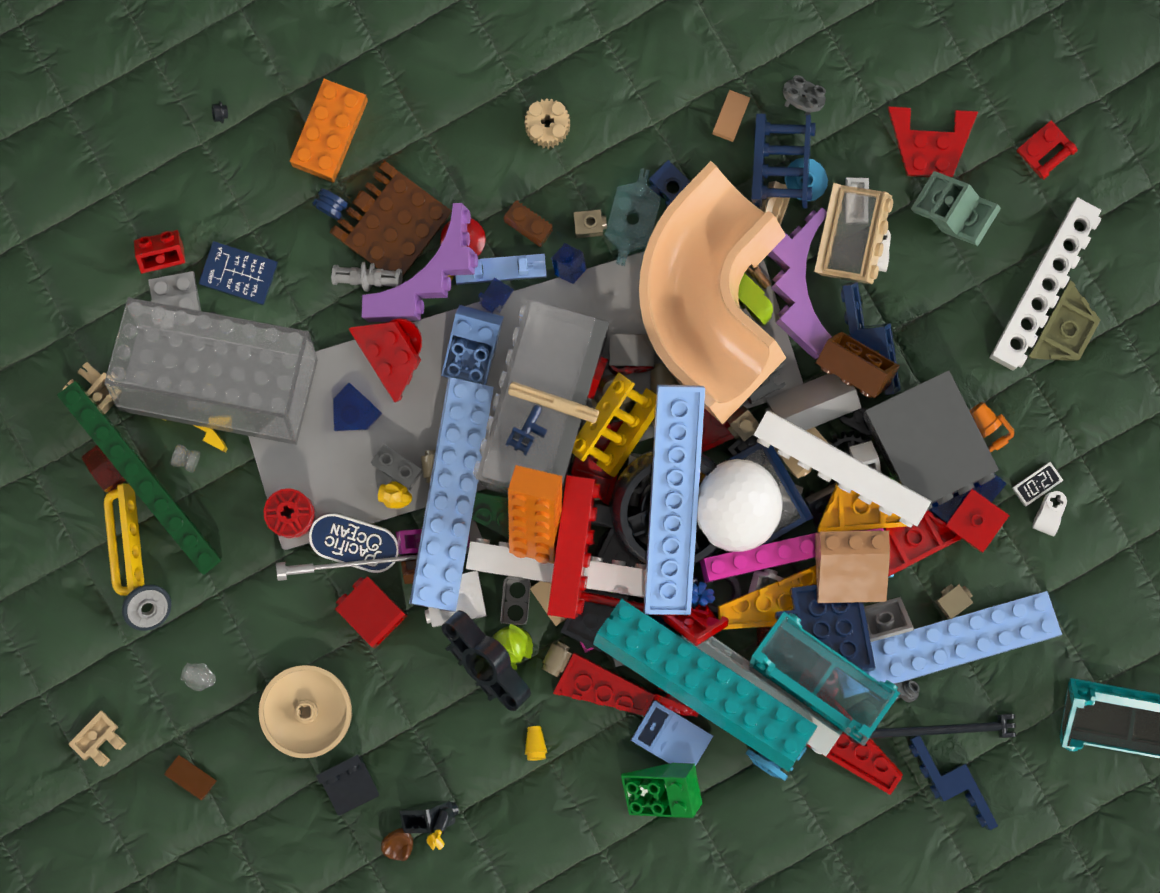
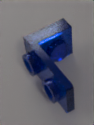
[478,277,514,313]

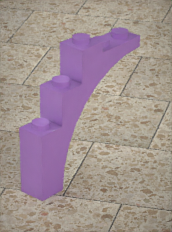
[362,203,478,322]
[768,208,832,360]

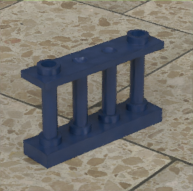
[752,114,816,208]

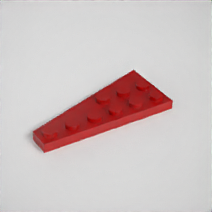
[797,668,903,795]

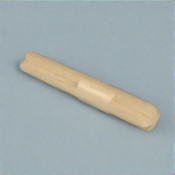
[508,382,599,423]

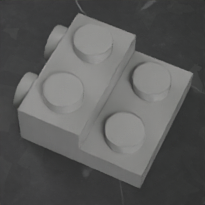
[148,271,202,327]

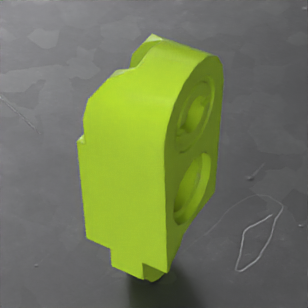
[738,273,773,326]

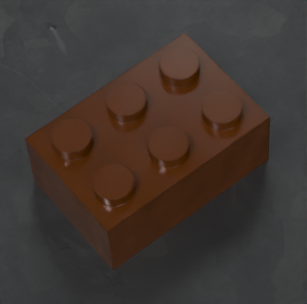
[816,331,900,398]

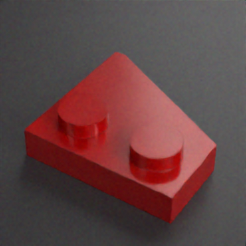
[664,607,729,646]

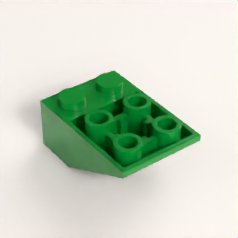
[621,763,702,818]

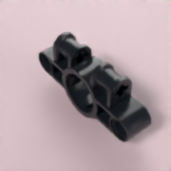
[441,610,531,711]

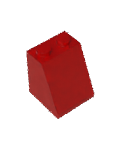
[335,576,407,648]

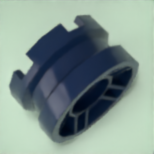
[312,188,348,220]

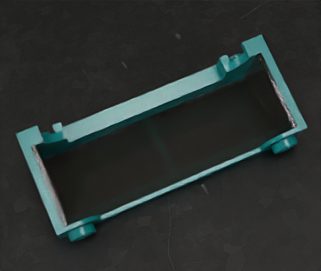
[1060,678,1160,758]

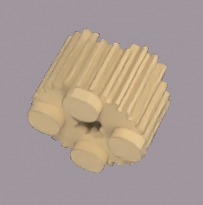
[525,98,570,149]

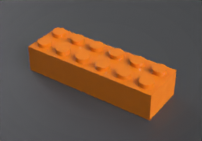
[508,465,562,564]

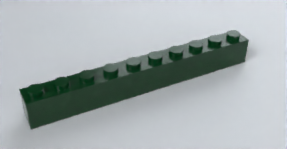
[57,380,222,575]

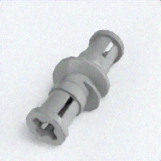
[331,262,403,292]

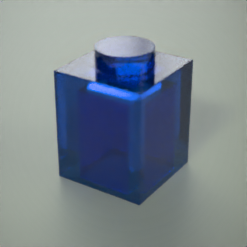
[551,243,587,284]

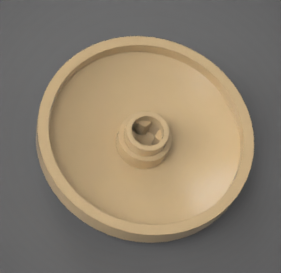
[259,665,352,758]

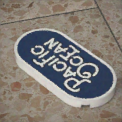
[309,513,398,573]

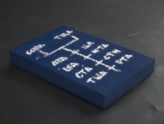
[199,241,278,305]

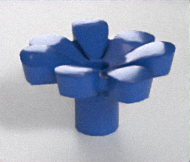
[691,582,715,608]

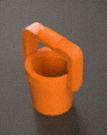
[969,402,1015,453]

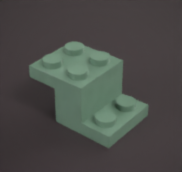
[911,171,1001,246]

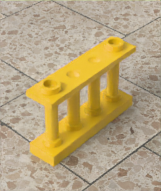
[572,372,657,477]

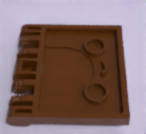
[329,161,452,277]

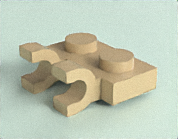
[69,711,127,767]

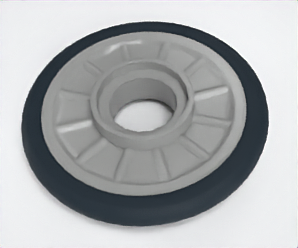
[122,585,171,631]

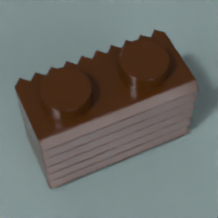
[504,200,553,247]

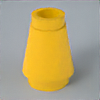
[525,726,548,761]

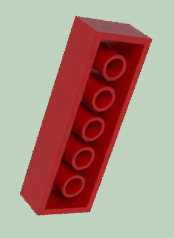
[547,475,601,619]

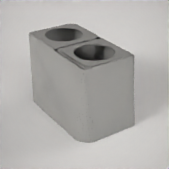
[608,334,655,369]
[500,576,531,625]

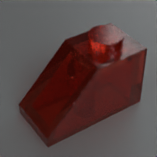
[81,445,126,493]

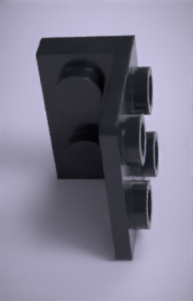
[316,754,379,816]

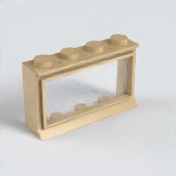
[814,183,893,284]

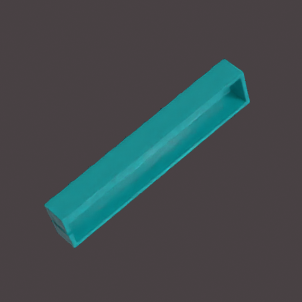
[593,599,818,772]

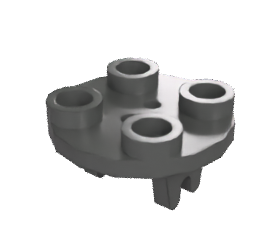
[782,75,826,116]

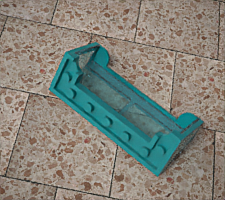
[749,612,900,746]

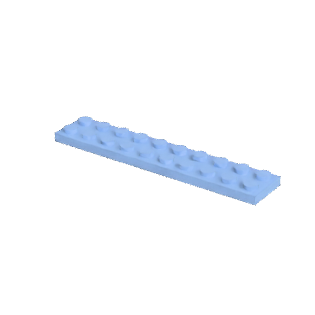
[409,378,494,612]
[644,385,705,615]
[835,591,1062,699]

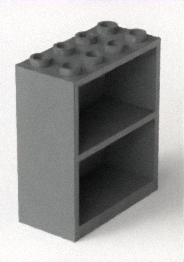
[862,371,999,511]

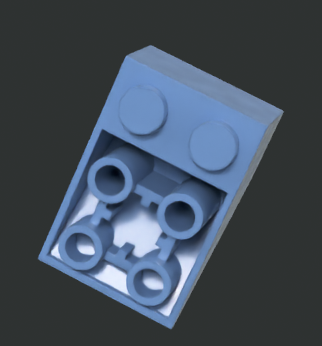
[441,305,504,385]
[631,701,713,766]

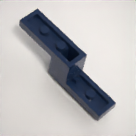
[841,281,900,395]
[908,736,998,830]

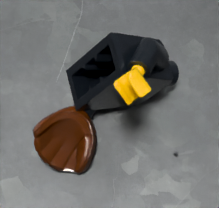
[381,801,459,861]

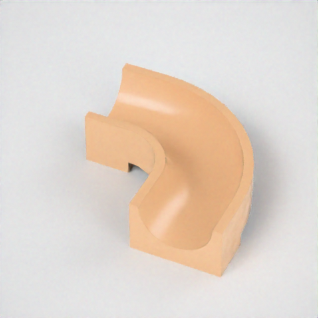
[639,161,786,424]

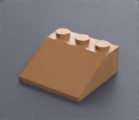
[815,531,890,603]

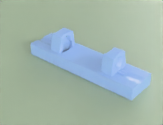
[456,254,546,285]

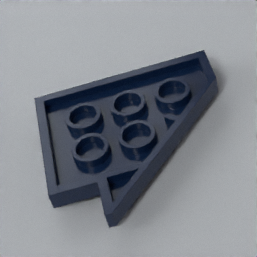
[775,585,876,672]

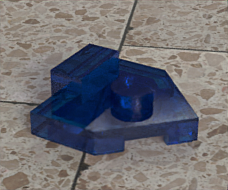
[333,383,382,432]

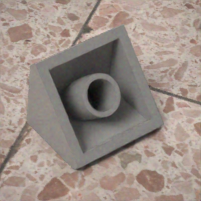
[864,597,914,642]

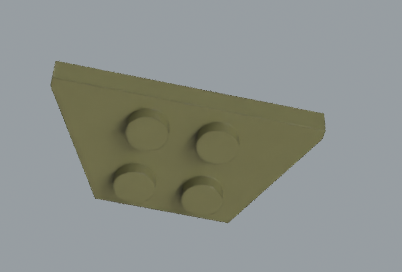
[1028,280,1101,361]

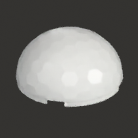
[697,459,783,552]

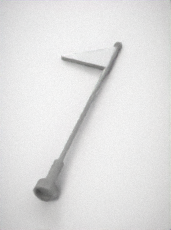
[276,519,483,581]

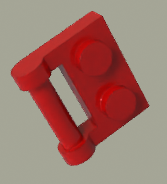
[1016,120,1078,180]

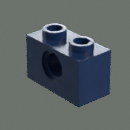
[649,160,690,207]

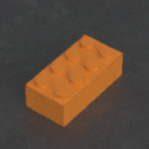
[290,79,368,183]

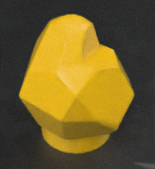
[378,481,412,508]

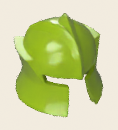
[492,624,533,670]

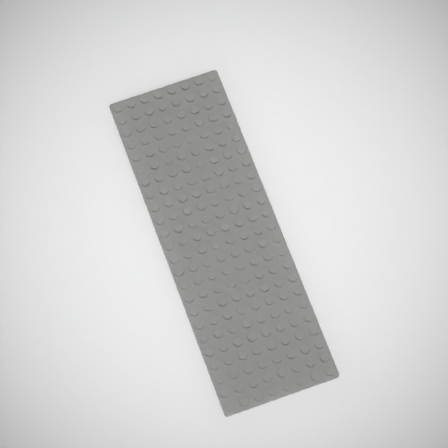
[249,251,803,550]

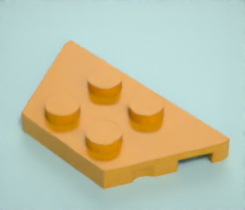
[818,484,906,532]

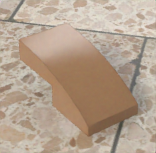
[712,90,750,142]

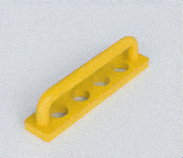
[104,483,144,596]

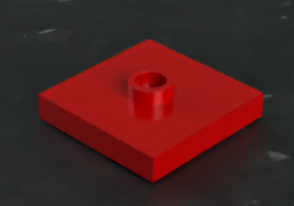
[945,489,1010,553]

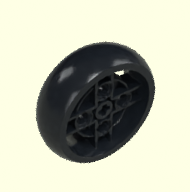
[610,450,718,564]

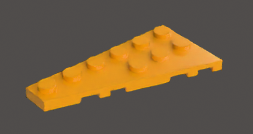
[718,565,817,630]

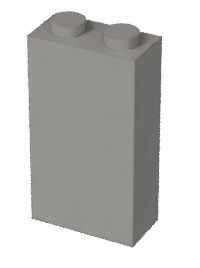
[765,374,861,431]

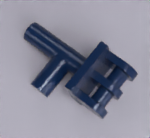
[505,405,548,456]

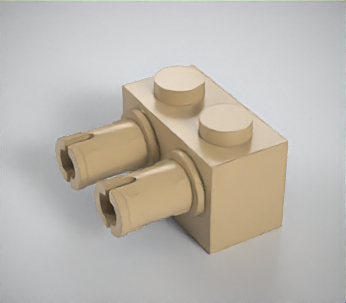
[63,362,123,414]

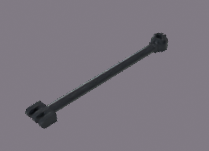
[848,714,1016,744]

